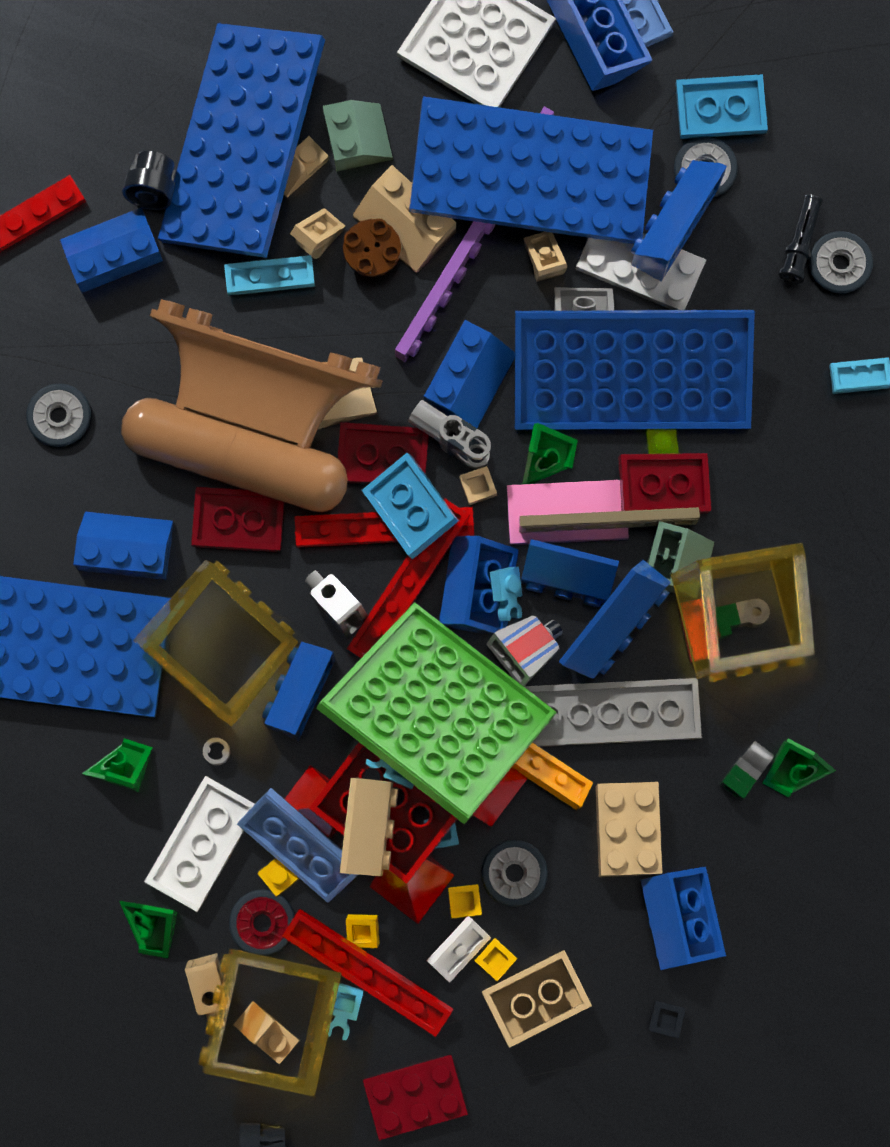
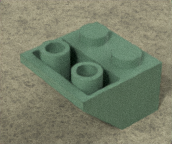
[647,521,714,599]

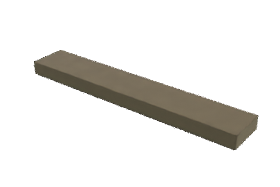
[519,507,700,533]

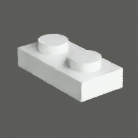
[426,916,491,983]

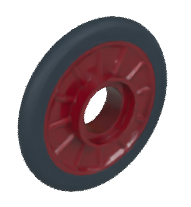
[229,890,295,957]

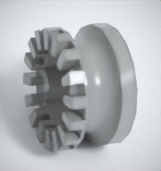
[203,738,231,766]

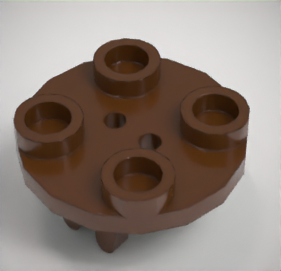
[343,218,401,277]

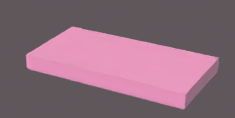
[507,480,629,545]

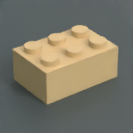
[596,782,662,877]
[481,950,592,1048]

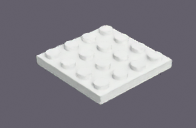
[397,0,556,107]

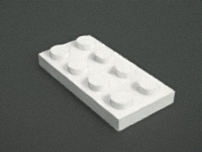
[576,233,706,310]
[144,776,254,912]

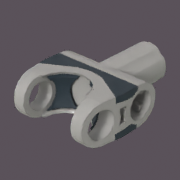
[408,400,491,469]

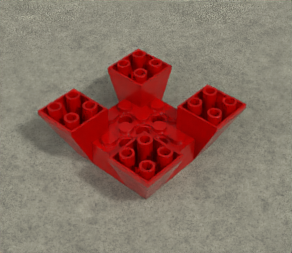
[285,742,528,924]

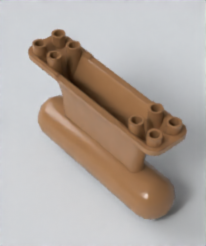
[121,299,383,512]

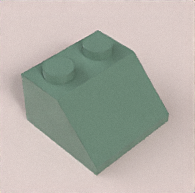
[323,100,393,172]

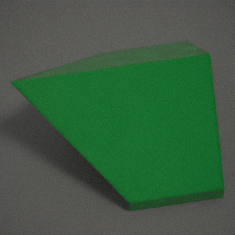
[522,423,578,485]
[82,738,153,792]
[763,738,836,797]
[119,901,178,958]

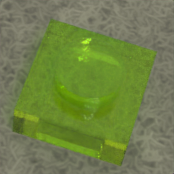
[646,429,679,454]

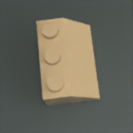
[353,165,456,274]
[340,778,398,876]

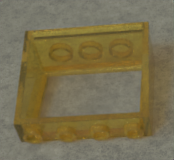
[671,543,815,682]
[133,560,298,727]
[198,949,341,1097]

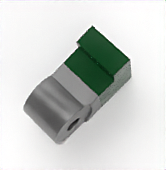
[711,599,770,641]
[719,741,774,801]

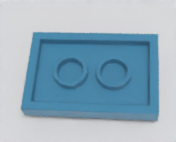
[675,74,768,139]
[362,453,459,559]

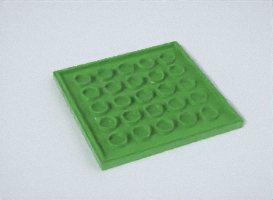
[316,602,557,824]

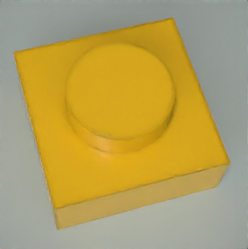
[257,858,299,896]
[448,884,482,919]
[346,914,380,948]
[475,938,518,981]

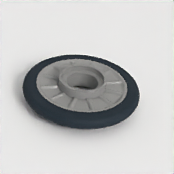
[674,137,738,197]
[809,231,873,293]
[26,384,91,447]
[481,840,548,907]

